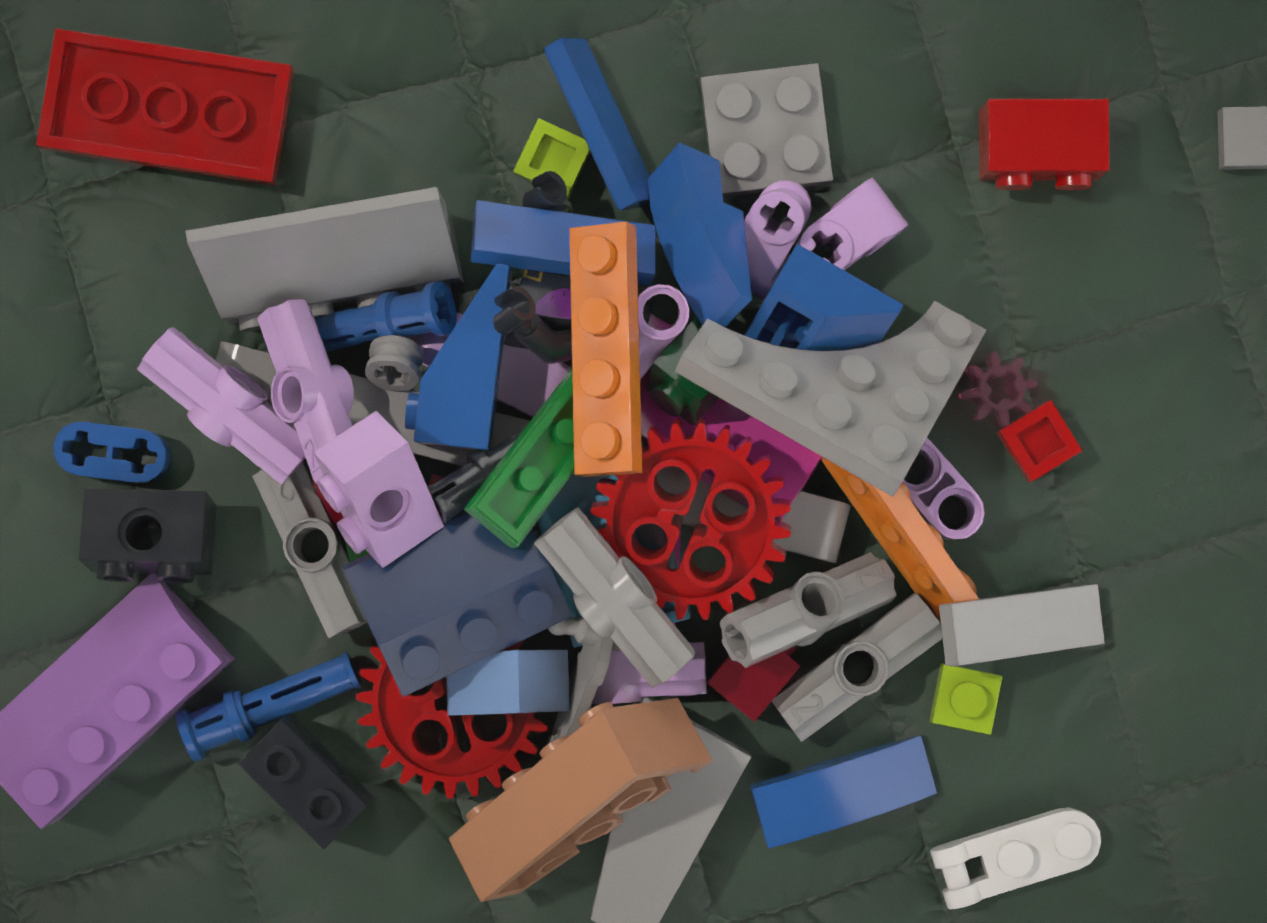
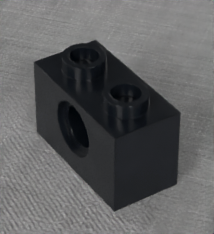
[79,489,216,584]
[238,714,375,850]

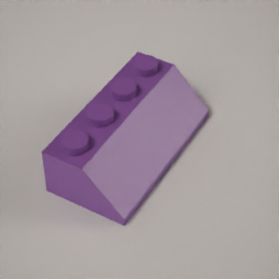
[0,574,235,829]

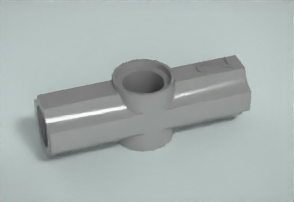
[252,461,367,639]
[534,507,695,688]
[720,552,897,668]
[772,593,943,742]

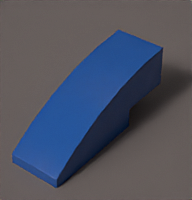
[647,142,752,327]
[749,735,937,849]

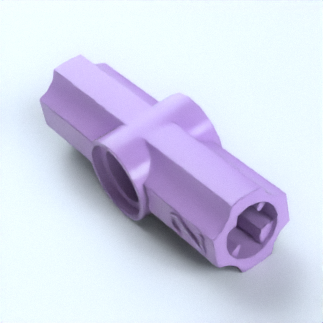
[257,299,354,484]
[137,327,306,484]

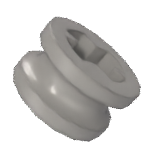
[365,335,424,391]

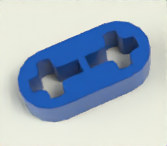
[53,422,172,483]

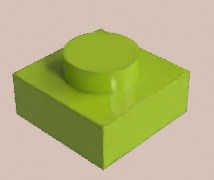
[513,118,591,200]
[929,663,1003,735]

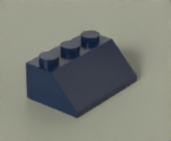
[342,510,572,697]

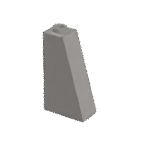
[591,696,751,923]

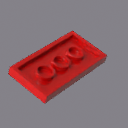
[36,28,294,186]

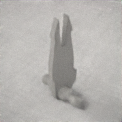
[547,615,621,745]

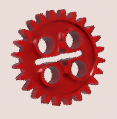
[590,419,791,620]
[356,639,549,799]

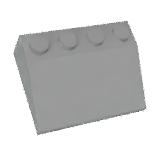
[185,187,464,332]

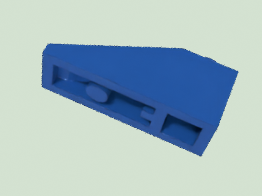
[405,264,512,451]

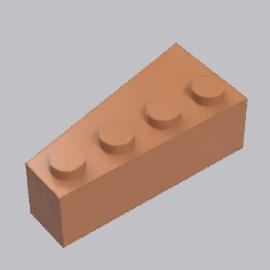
[448,698,713,902]

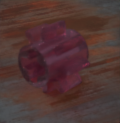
[959,352,1037,427]

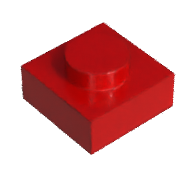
[996,400,1082,483]

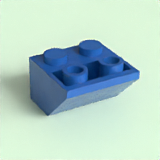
[744,244,903,351]

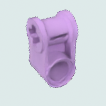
[793,177,908,271]
[744,180,812,300]

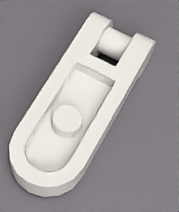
[930,807,1101,909]

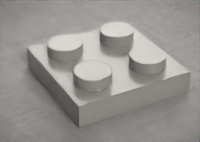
[700,63,833,197]

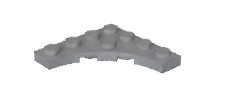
[674,301,986,497]

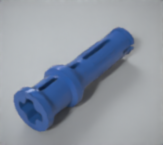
[314,281,457,352]
[175,652,361,762]

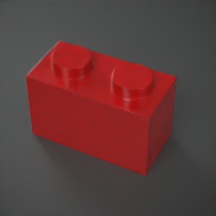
[979,99,1109,190]

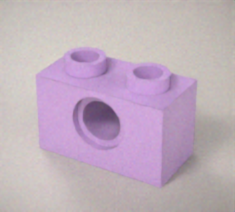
[313,411,444,568]

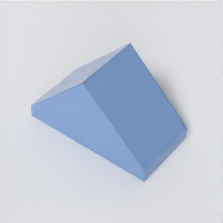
[446,650,570,715]

